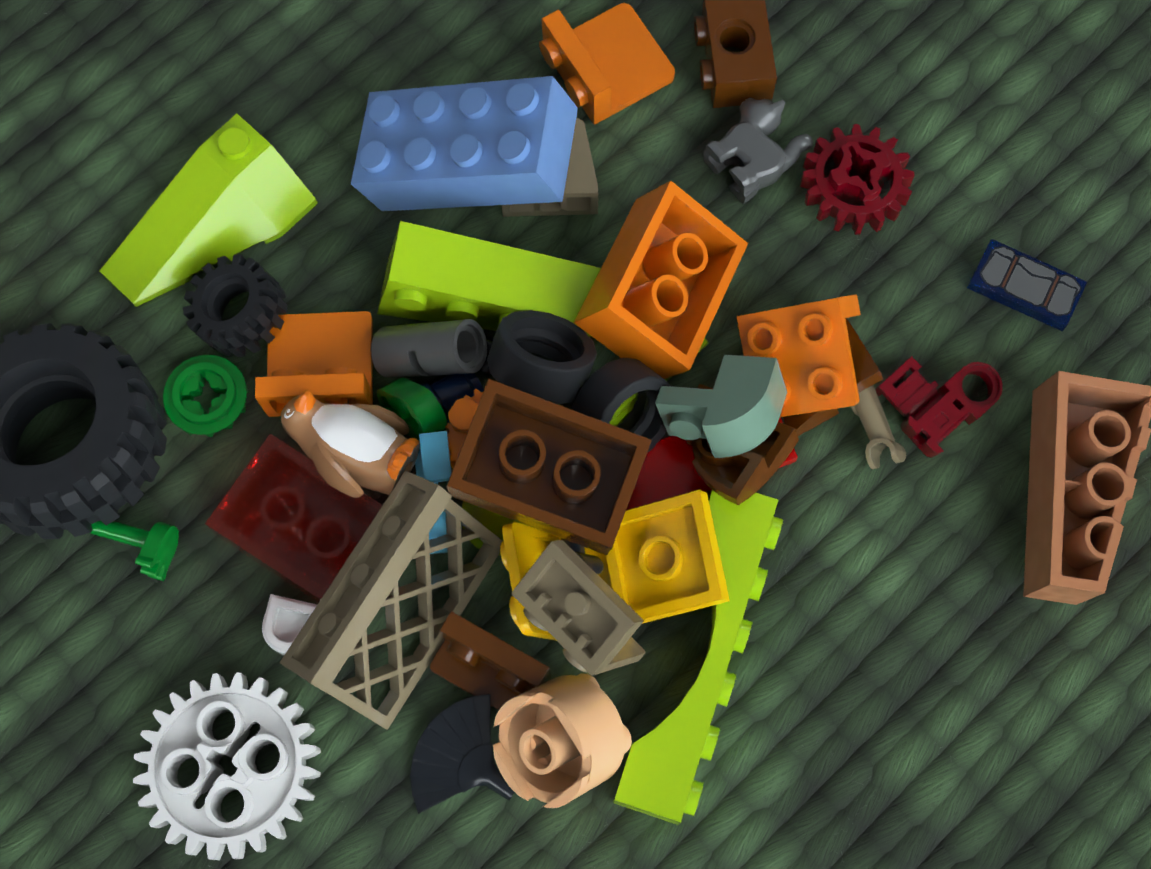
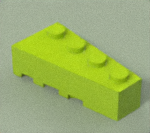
[377,221,601,337]

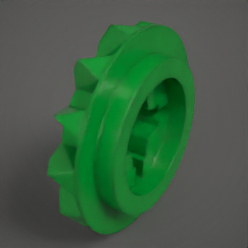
[163,355,249,438]

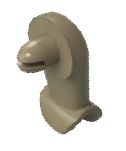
[851,385,906,469]

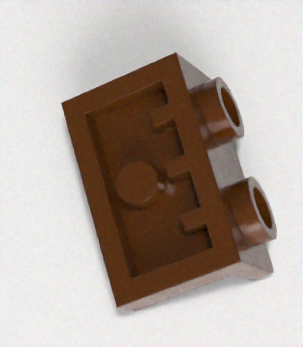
[430,611,551,711]

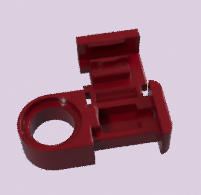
[875,356,1003,458]

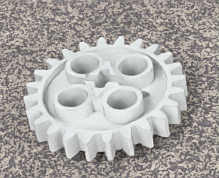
[133,672,321,860]

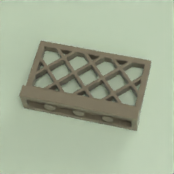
[280,471,502,730]

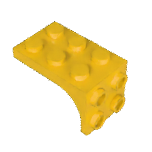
[500,490,730,641]

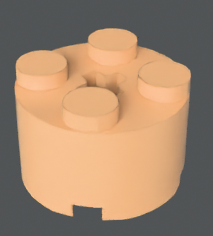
[493,673,632,808]

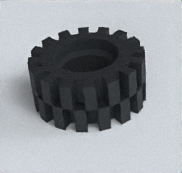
[183,254,287,357]

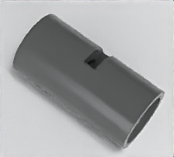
[371,319,487,378]

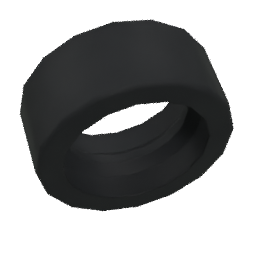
[487,310,597,404]
[572,358,672,453]

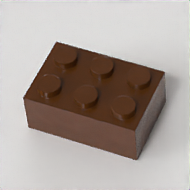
[447,379,652,555]

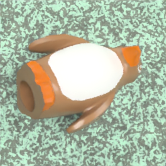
[281,390,420,498]

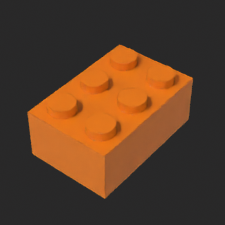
[574,181,748,379]

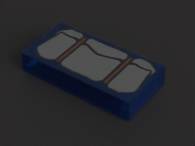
[967,239,1087,331]

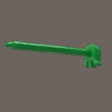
[90,520,179,581]

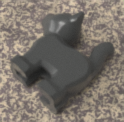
[703,97,813,204]

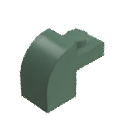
[655,355,787,458]

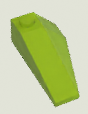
[100,113,318,307]

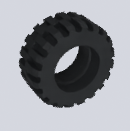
[0,323,167,539]

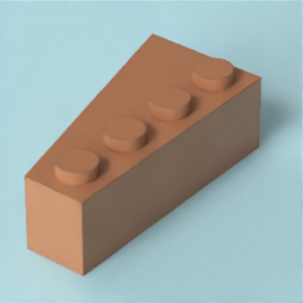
[1023,371,1151,605]

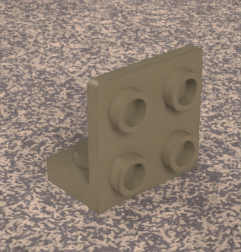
[511,540,646,676]

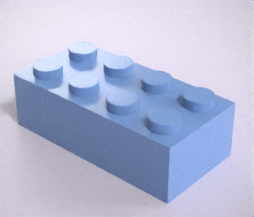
[351,76,578,211]

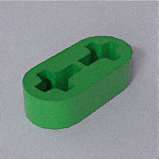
[377,377,447,441]

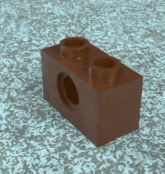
[694,0,777,108]

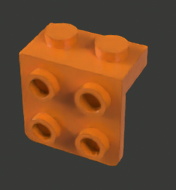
[539,3,675,125]

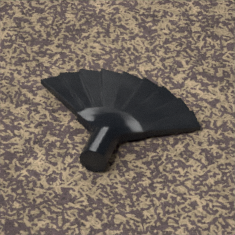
[410,694,515,814]

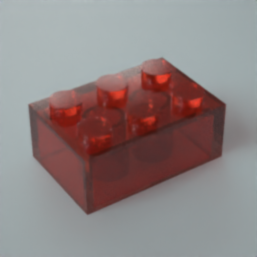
[205,434,383,603]

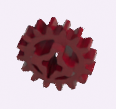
[800,124,915,235]

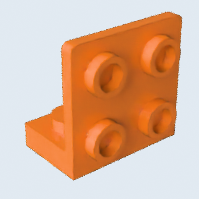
[737,294,861,417]
[255,311,373,417]

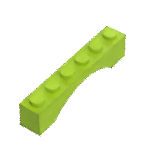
[614,490,783,825]

